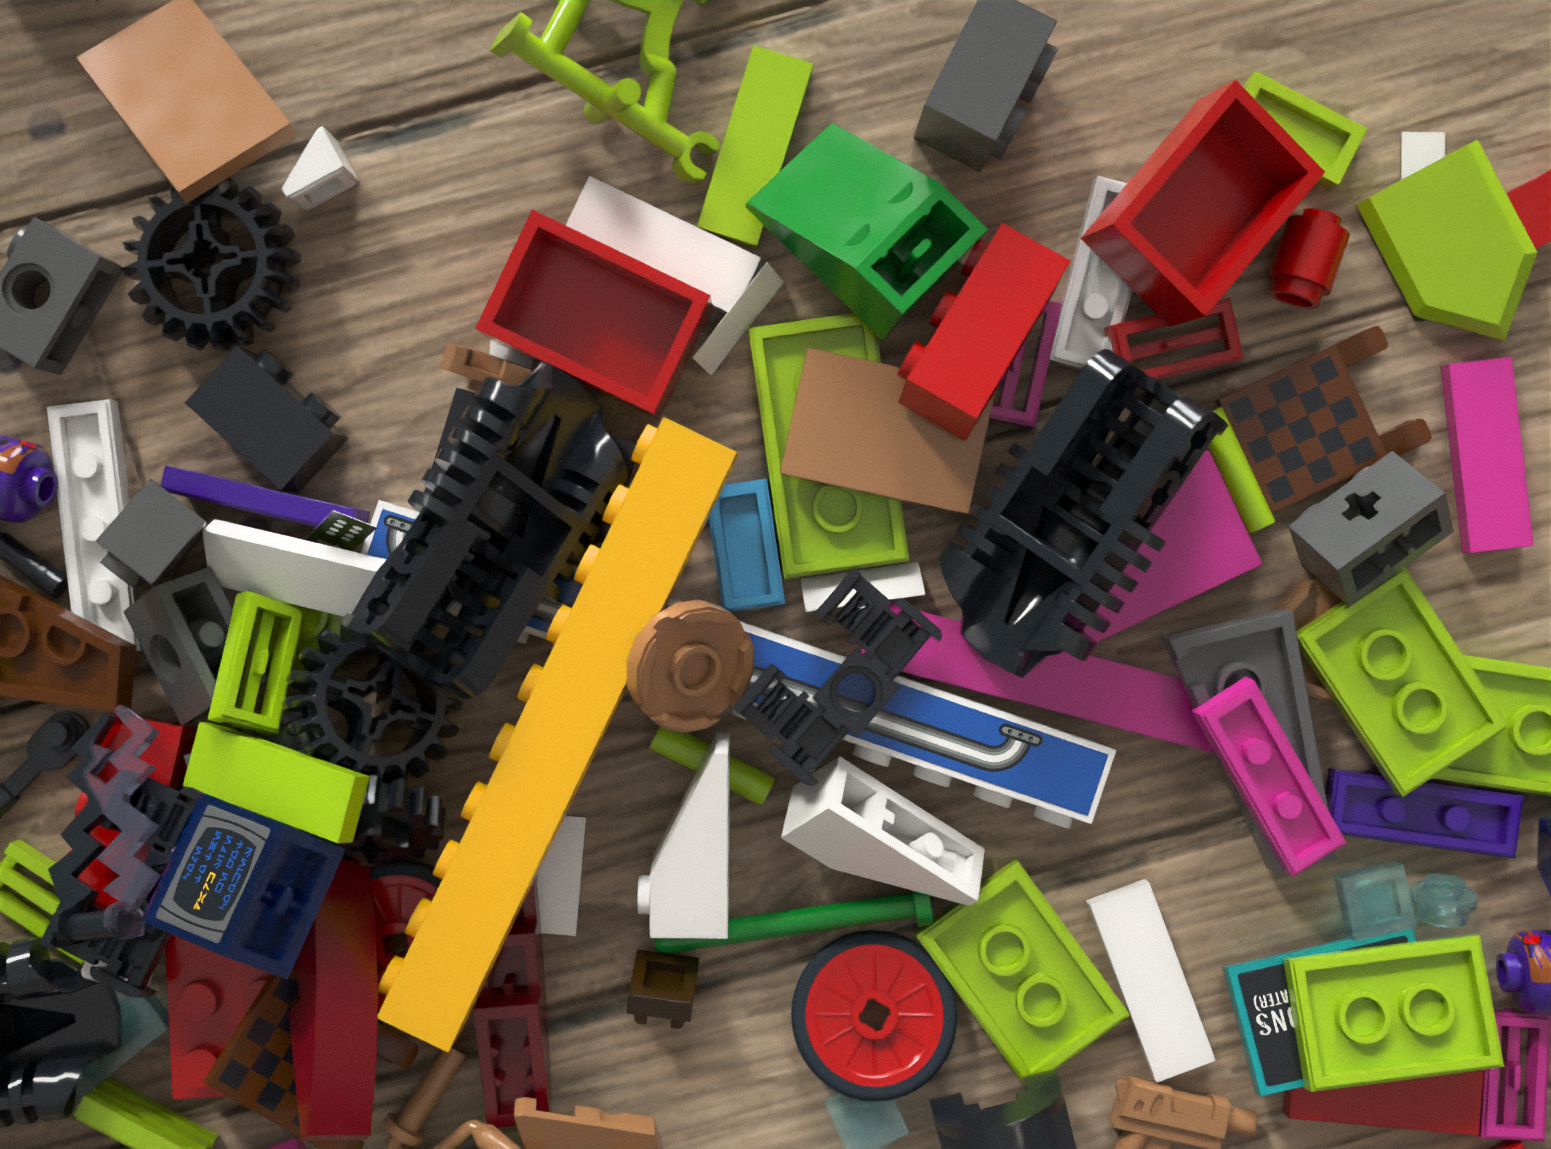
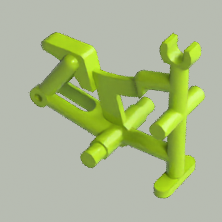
[490,0,721,184]

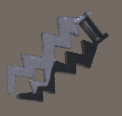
[48,705,161,946]

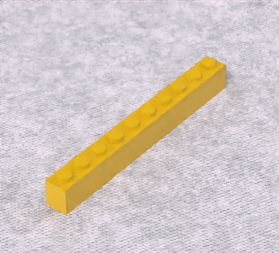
[377,417,740,1052]

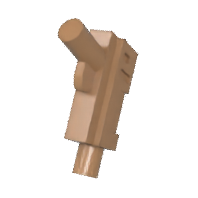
[1108,1075,1257,1149]

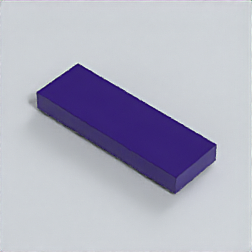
[160,465,370,527]
[1325,768,1524,859]

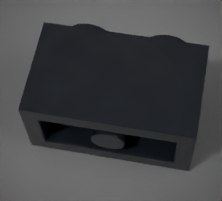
[185,346,349,493]

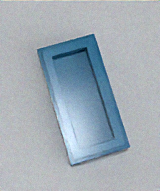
[709,479,785,612]

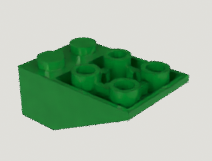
[745,123,988,340]

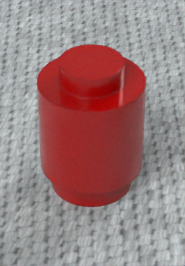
[1267,208,1350,309]

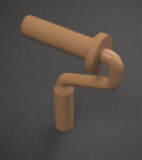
[383,1043,522,1149]

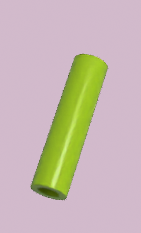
[1206,407,1275,534]
[649,727,775,806]

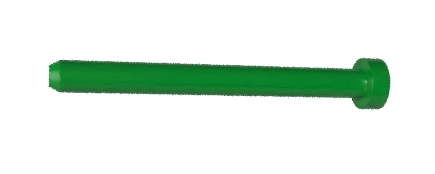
[654,891,934,954]

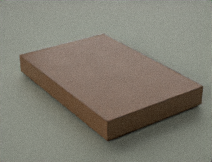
[76,0,296,204]
[780,347,995,515]

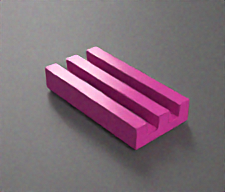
[990,301,1062,429]
[1478,1008,1551,1142]

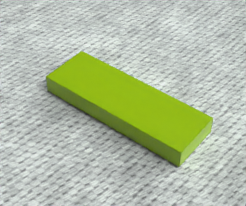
[697,45,814,250]
[183,722,370,843]

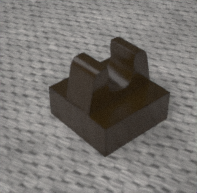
[626,949,699,1029]

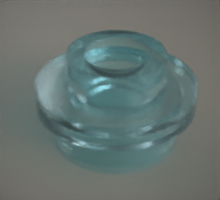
[1409,873,1478,928]

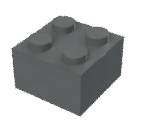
[914,0,1059,172]

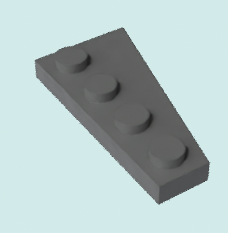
[1161,609,1337,873]

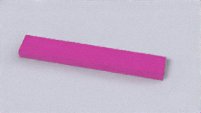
[861,603,1214,753]

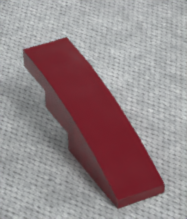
[288,856,378,1141]
[473,878,552,1127]

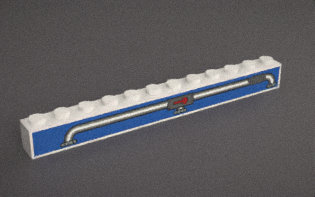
[361,500,1117,828]

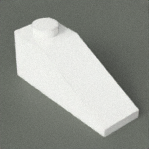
[638,733,730,939]
[781,756,985,906]

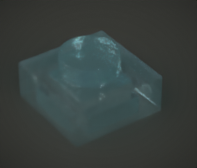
[1333,861,1417,941]
[824,1093,909,1149]

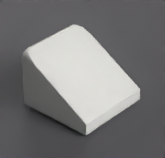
[282,126,359,211]

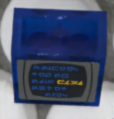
[141,792,346,980]

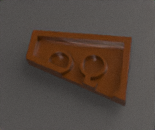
[0,575,136,712]

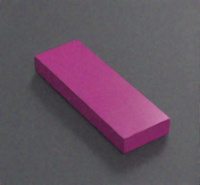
[1440,357,1534,553]
[1191,677,1347,877]

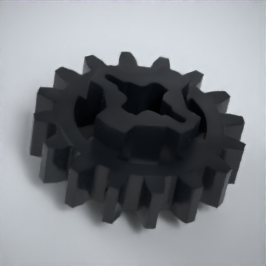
[299,774,446,866]

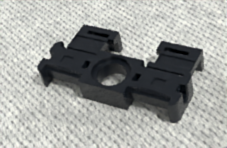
[733,568,942,786]
[39,770,244,998]

